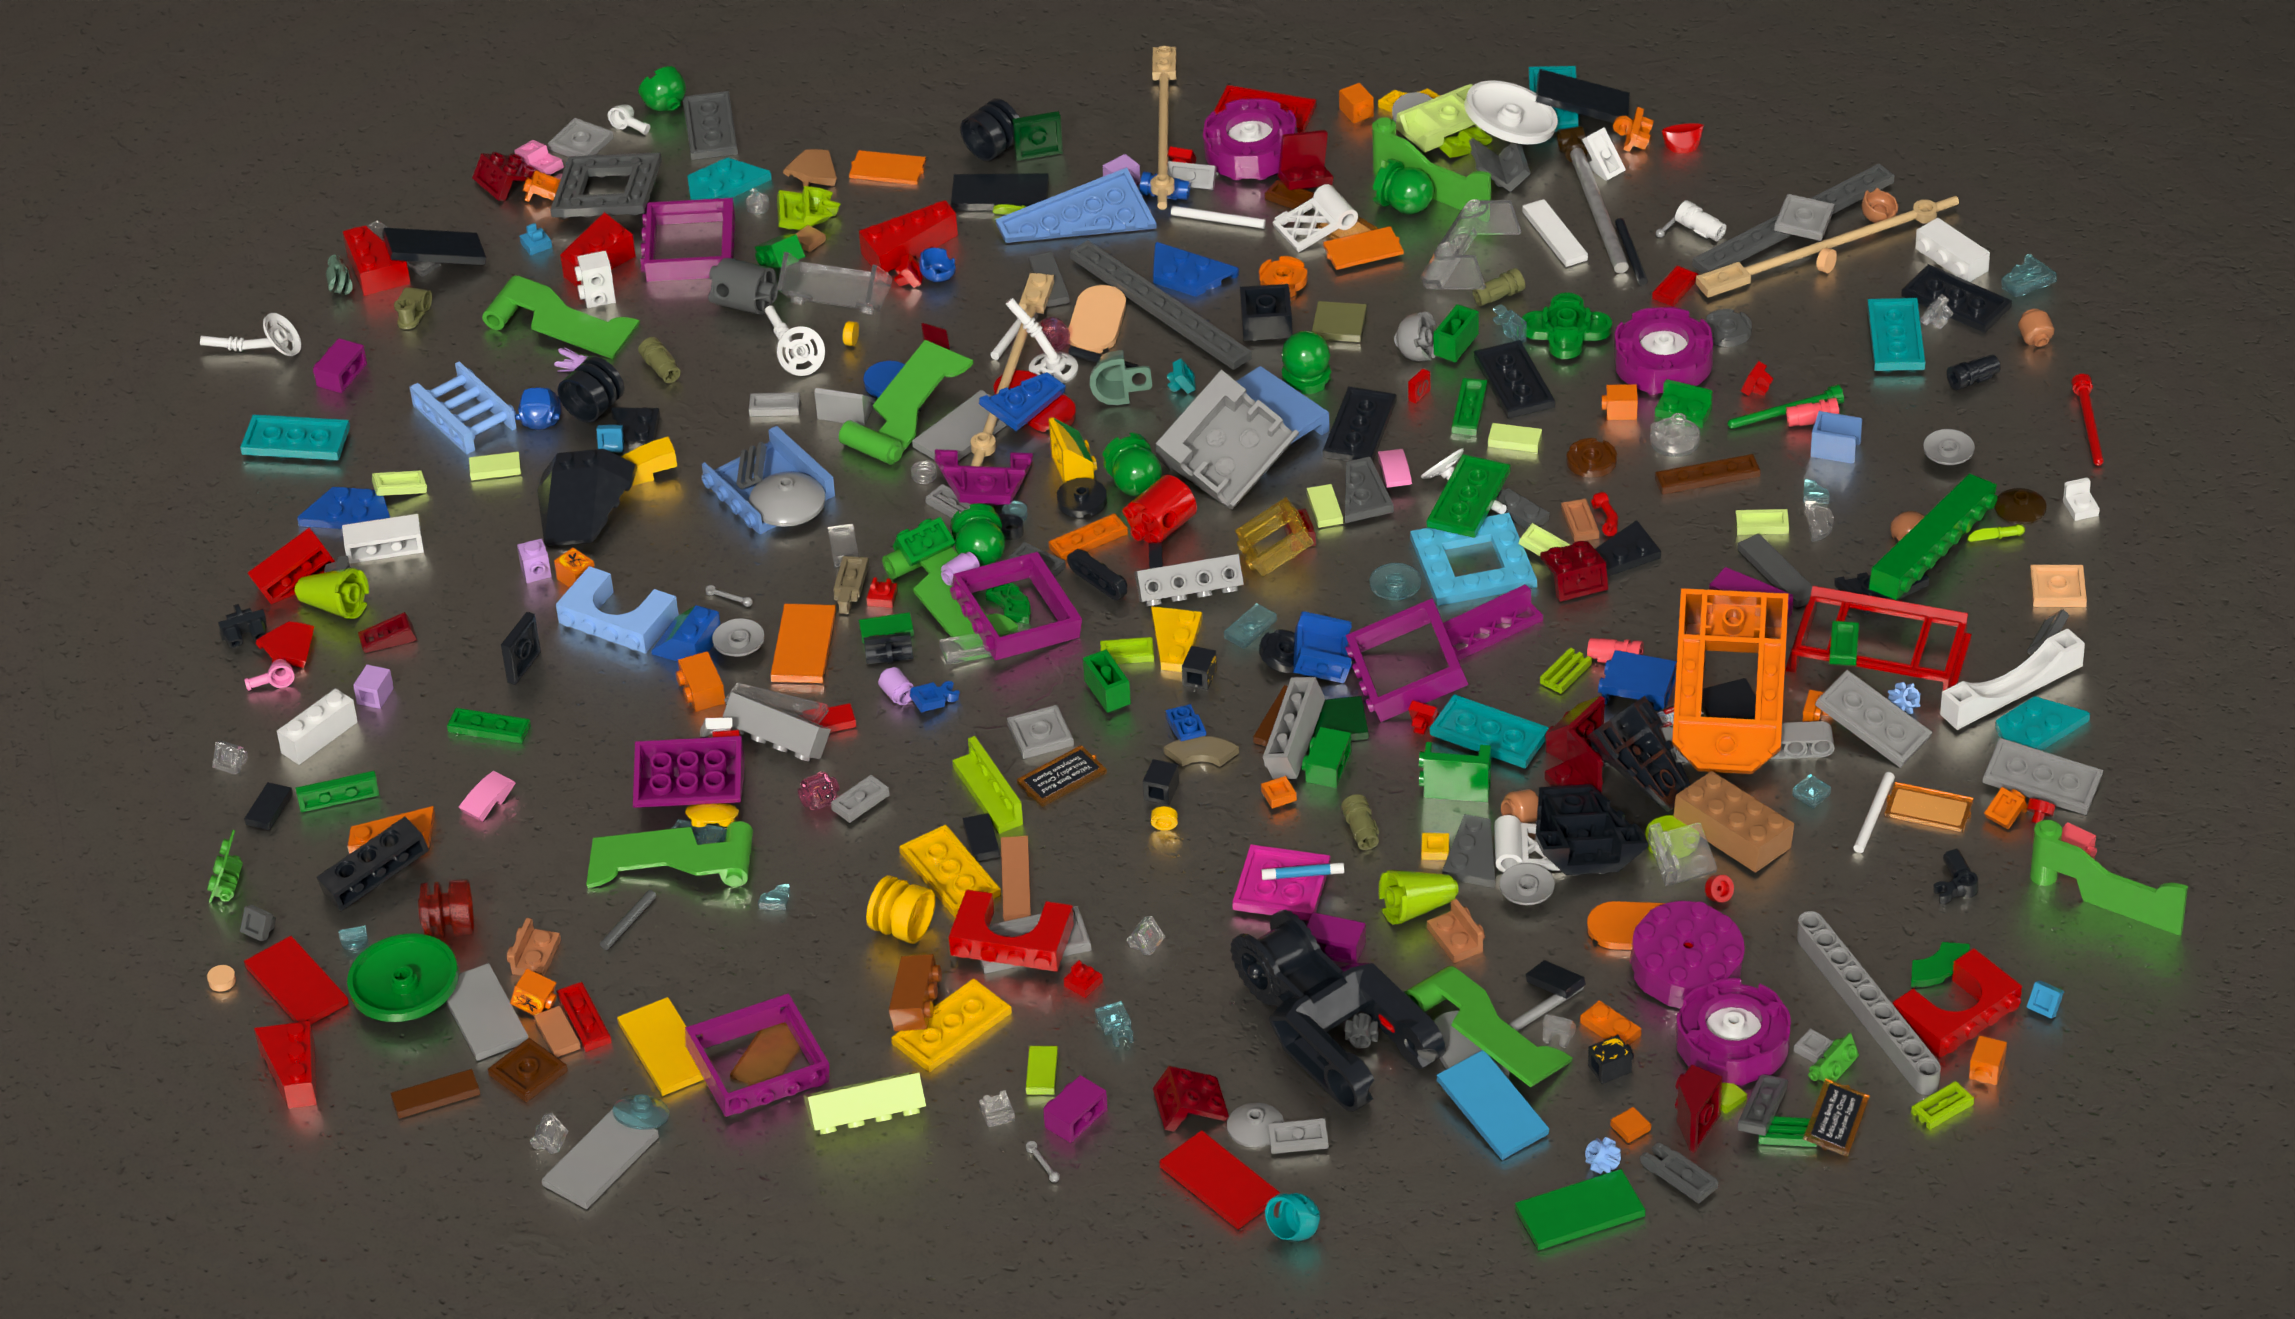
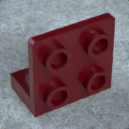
[1278,130,1334,190]
[472,152,536,201]
[1540,541,1608,602]
[1545,729,1604,793]
[1153,1066,1229,1132]

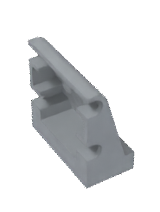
[1156,370,1299,509]

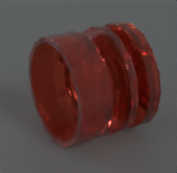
[418,879,474,938]

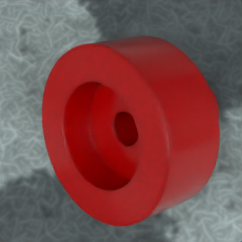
[2026,798,2056,824]
[1705,875,1734,902]

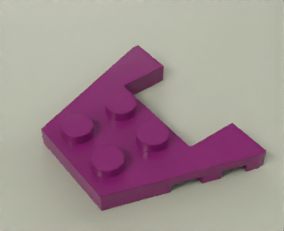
[934,449,1033,505]

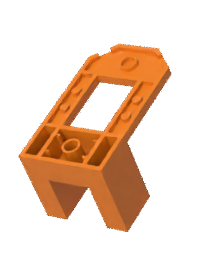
[1672,588,1788,774]

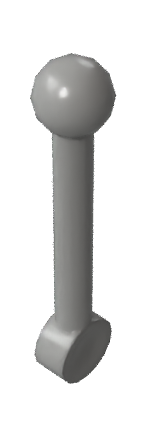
[1655,216,1676,238]
[705,585,753,607]
[1026,1141,1060,1182]

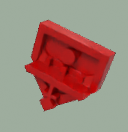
[255,621,315,669]

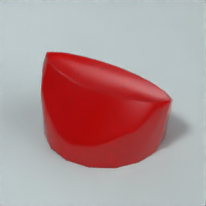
[1662,123,1703,153]

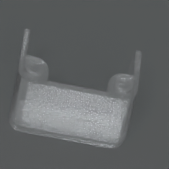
[1421,199,1521,290]
[777,252,893,315]

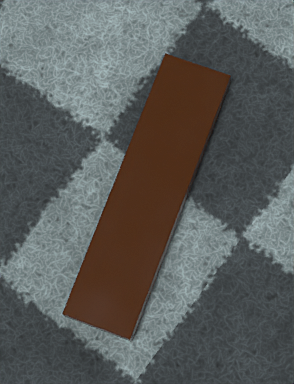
[1655,454,1760,495]

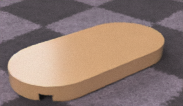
[1068,285,1126,353]

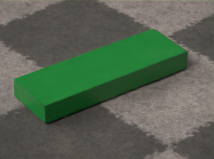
[1452,378,1487,436]
[447,708,531,744]
[296,771,380,813]

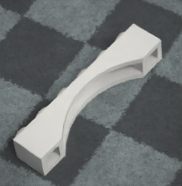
[1940,628,2085,730]

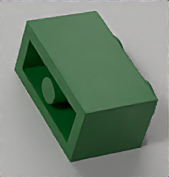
[755,234,805,268]
[1433,304,1479,362]
[1083,649,1131,713]
[1302,727,1352,788]

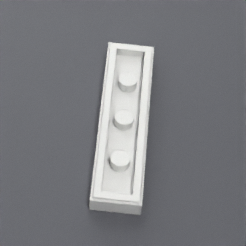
[1523,199,1588,267]

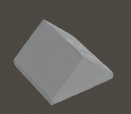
[815,388,876,426]

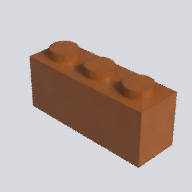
[889,954,942,1031]

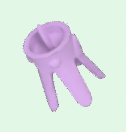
[554,348,589,372]

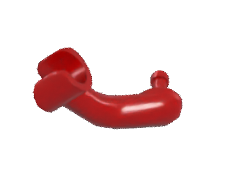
[1591,492,1618,537]

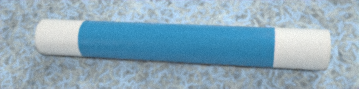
[1261,863,1344,880]

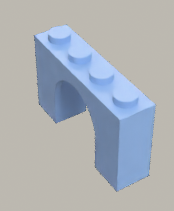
[556,566,679,654]

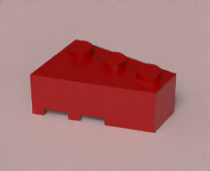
[560,212,636,287]
[343,225,411,296]
[248,527,335,605]
[254,1021,317,1109]

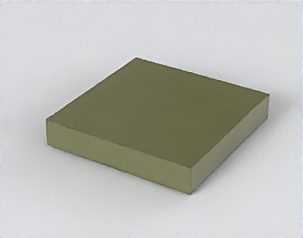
[1312,301,1367,342]

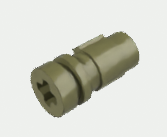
[1472,268,1526,307]
[638,337,681,383]
[1341,794,1379,850]

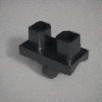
[218,604,267,648]
[864,632,913,664]

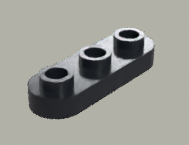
[1067,549,1128,601]

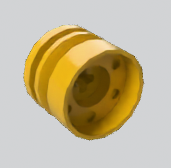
[866,875,935,944]

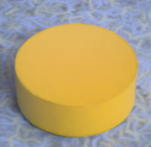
[843,321,859,346]
[1151,806,1178,830]

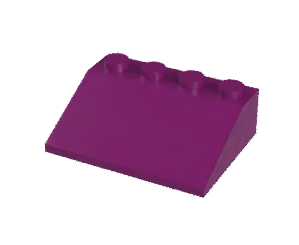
[633,736,745,808]

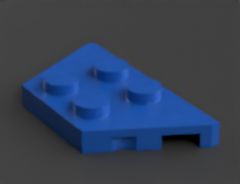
[1153,242,1239,297]
[297,487,390,529]

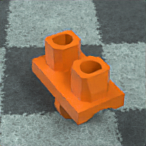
[1613,107,1654,152]

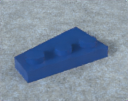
[979,372,1066,431]

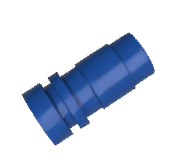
[1139,171,1191,200]

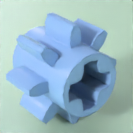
[1888,682,1921,714]
[1585,1137,1621,1174]

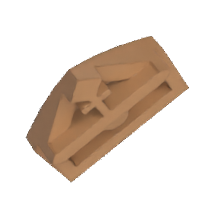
[783,149,837,187]

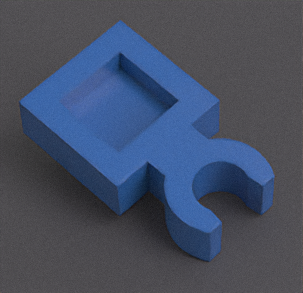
[909,681,960,712]

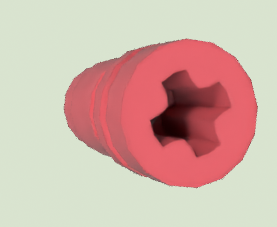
[1786,398,1839,427]
[1587,638,1644,664]

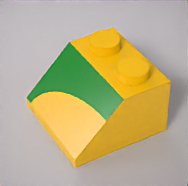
[1049,418,1097,484]

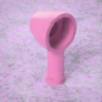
[244,659,294,691]

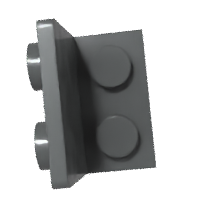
[1469,138,1531,192]

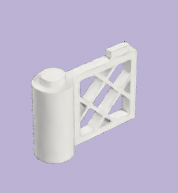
[1273,184,1358,253]
[1494,815,1561,872]

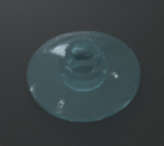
[1369,563,1421,600]
[612,1094,669,1130]

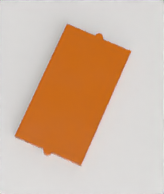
[849,150,926,185]
[1323,226,1404,270]

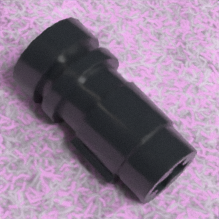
[1946,354,2001,390]

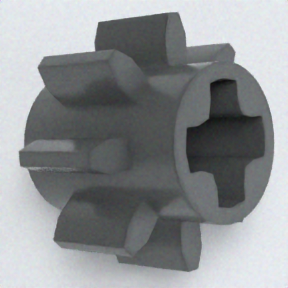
[1344,1013,1379,1048]

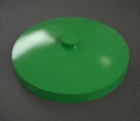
[347,933,459,1022]

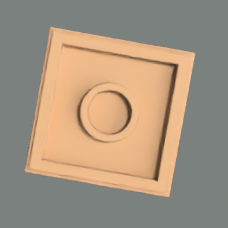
[2030,565,2087,607]

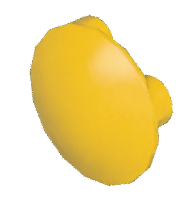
[685,803,739,827]

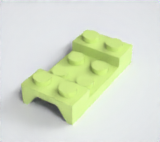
[1396,84,1481,152]

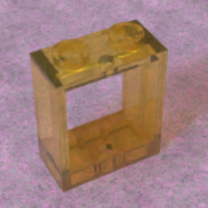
[1235,497,1314,577]

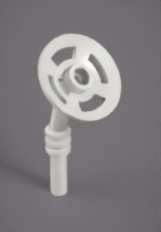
[1005,298,1078,384]
[765,306,825,376]
[200,313,301,356]
[1421,448,1507,514]

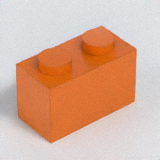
[675,651,726,712]

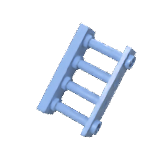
[410,362,517,454]

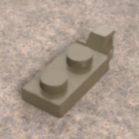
[833,556,869,614]

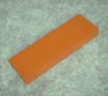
[1049,513,1128,561]

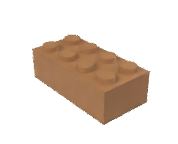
[1673,771,1795,873]

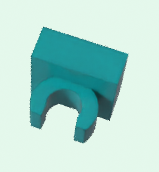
[1167,358,1196,394]

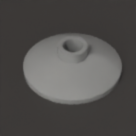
[1923,429,1975,465]
[712,619,765,657]
[1499,863,1555,905]
[1227,1103,1284,1148]

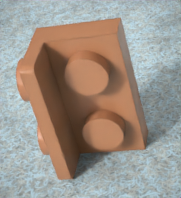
[1427,899,1485,963]
[507,918,561,977]

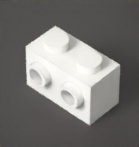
[574,251,616,308]

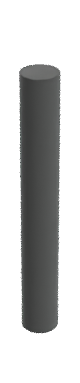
[600,890,657,950]

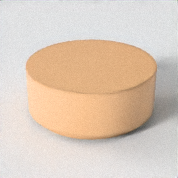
[1817,248,1837,273]
[207,965,236,992]

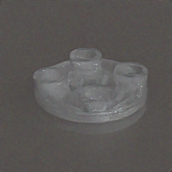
[1650,413,1700,457]

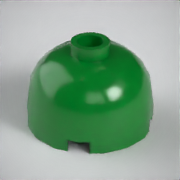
[638,66,686,112]

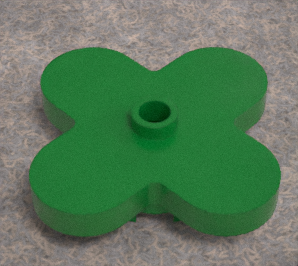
[1521,293,1612,359]

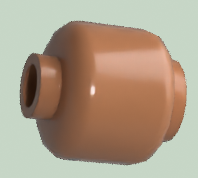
[2018,309,2054,347]
[1501,789,1538,824]

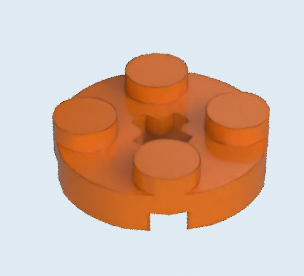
[1259,256,1308,297]

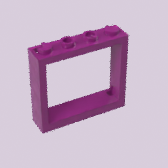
[640,198,735,282]
[950,552,1082,661]
[1345,598,1469,722]
[685,993,829,1117]

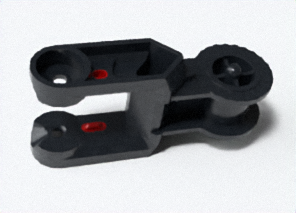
[1230,909,1446,1112]

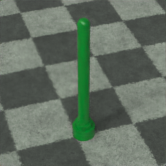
[1727,384,1844,429]

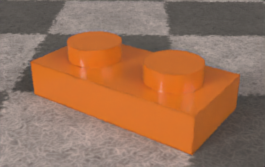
[1580,1000,1641,1045]

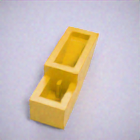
[621,436,677,486]

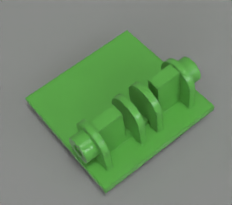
[207,830,243,903]

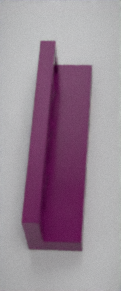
[1439,584,1543,660]

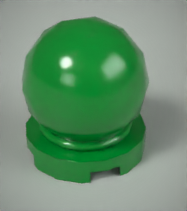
[1373,159,1434,215]
[1281,331,1331,395]
[1102,433,1162,497]
[950,504,1006,567]

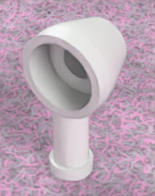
[608,104,650,135]

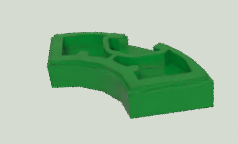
[986,582,1031,624]
[1911,942,1970,987]

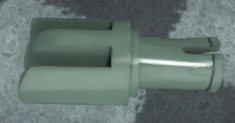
[326,254,353,294]

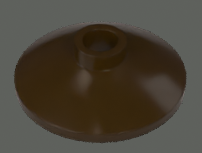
[1995,488,2047,525]

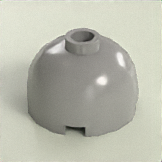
[1394,312,1437,362]

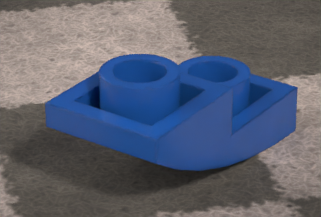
[1165,704,1206,741]

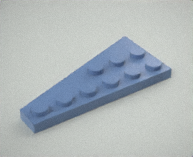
[996,167,1157,243]

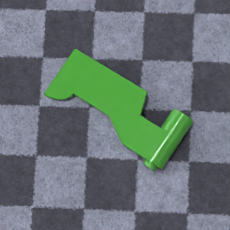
[1372,117,1491,221]
[482,276,640,359]
[839,340,974,465]
[882,547,1018,655]
[2030,820,2188,936]
[586,821,753,888]
[1404,966,1573,1087]

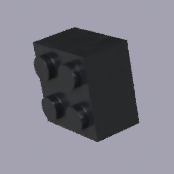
[1240,284,1292,341]

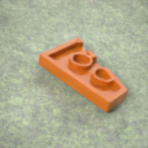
[348,806,435,853]

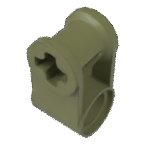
[394,287,432,330]

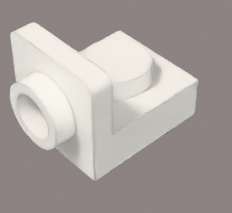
[2063,478,2099,521]

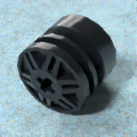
[960,98,1020,161]
[557,356,625,423]

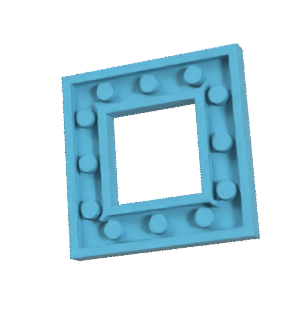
[1410,513,1537,606]

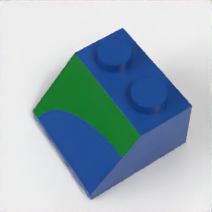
[651,605,721,662]

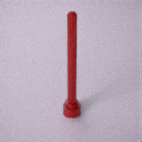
[2071,374,2103,466]

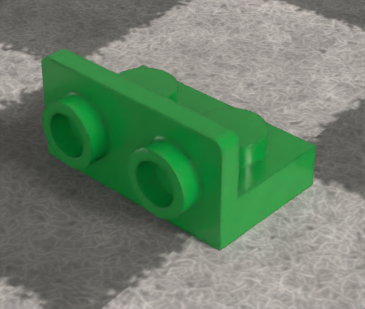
[1655,379,1713,428]
[892,517,956,567]

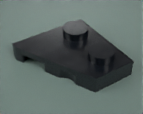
[611,407,660,448]

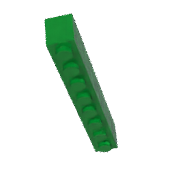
[1869,474,1997,600]

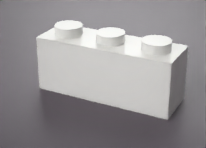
[1915,218,1990,282]
[342,514,424,564]
[277,688,358,765]

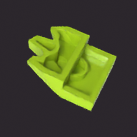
[777,186,841,230]

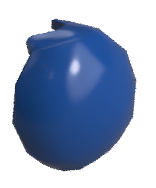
[919,247,956,283]

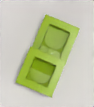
[1439,127,1492,158]

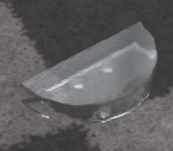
[1804,501,1834,542]

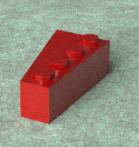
[859,200,958,280]

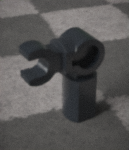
[1933,848,1978,904]

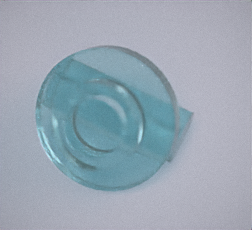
[338,926,368,951]

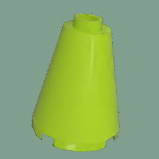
[295,568,369,619]
[1379,870,1458,925]

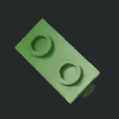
[1808,1033,1859,1089]

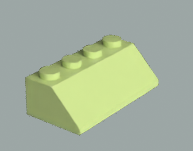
[804,1071,926,1134]

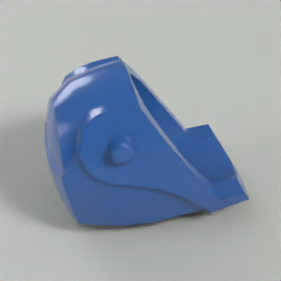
[516,388,562,430]

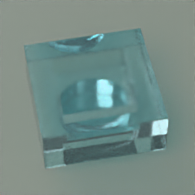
[1792,774,1831,809]

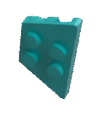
[687,157,772,200]
[1995,696,2090,751]

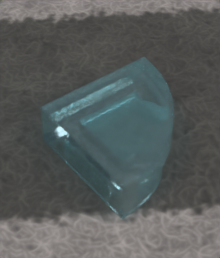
[1803,479,1829,504]
[758,884,790,910]

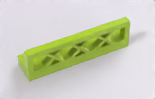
[952,736,1023,834]

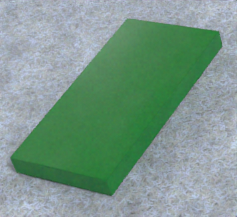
[1426,454,1511,538]
[1515,1169,1645,1251]

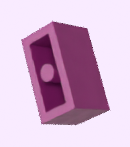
[313,338,367,393]
[1307,912,1366,964]
[1043,1075,1108,1143]

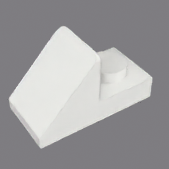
[1582,128,1626,181]

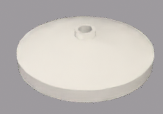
[1464,81,1558,144]

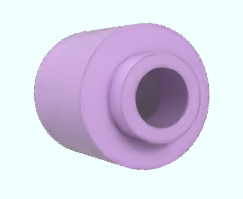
[941,552,980,586]
[878,667,914,705]

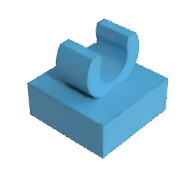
[520,223,552,256]
[597,425,624,452]
[2027,980,2064,1019]

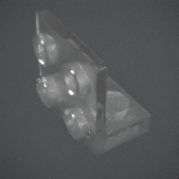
[1648,822,1717,887]

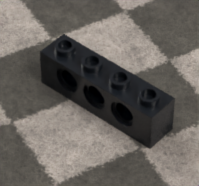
[316,817,429,912]

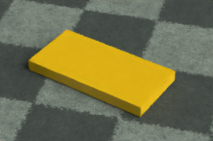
[899,824,1001,917]
[891,978,1012,1073]
[617,997,704,1096]

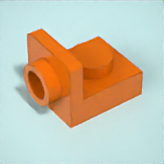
[523,170,561,202]
[1802,690,1829,722]
[1984,787,2028,830]

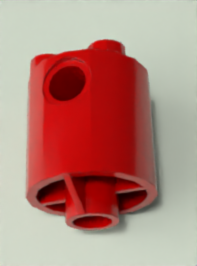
[1122,475,1197,543]

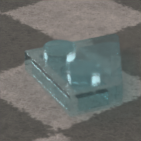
[2001,254,2057,297]

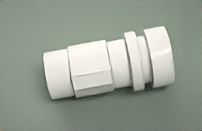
[1675,200,1726,242]

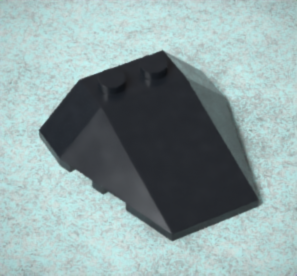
[537,449,637,547]
[1587,696,1691,812]
[1535,784,1648,876]

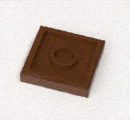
[488,1038,568,1103]

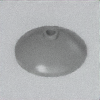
[749,471,825,527]

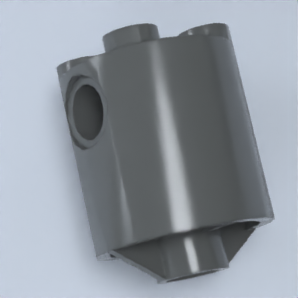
[708,257,778,315]

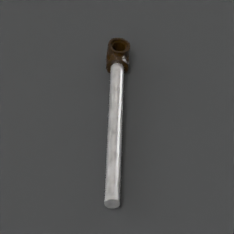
[1557,126,1629,273]

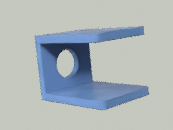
[1811,411,1862,464]

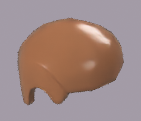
[1861,188,1898,223]
[1890,511,1925,541]

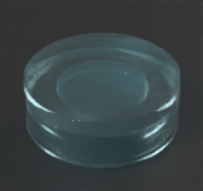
[1002,501,1028,522]

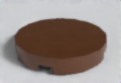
[1566,438,1617,478]

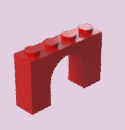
[949,889,1074,972]
[1893,948,2022,1059]

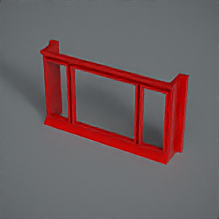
[1785,586,1972,691]

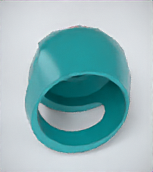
[1265,1193,1320,1242]

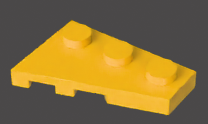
[1151,606,1202,672]

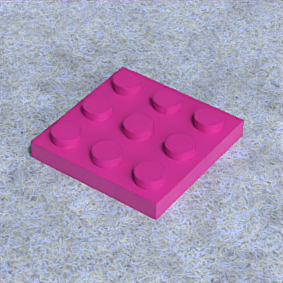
[1232,844,1331,921]

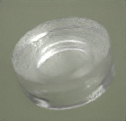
[911,461,937,484]

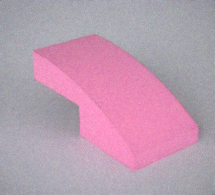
[515,140,564,175]
[1378,449,1412,487]
[459,771,516,822]

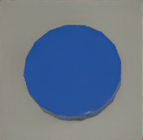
[863,361,905,398]

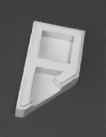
[700,718,732,738]

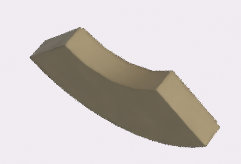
[1164,736,1239,767]

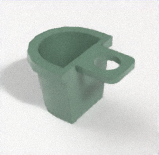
[1090,350,1152,405]

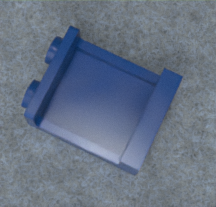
[1293,611,1352,683]
[1598,650,1677,712]

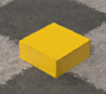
[1421,833,1449,860]

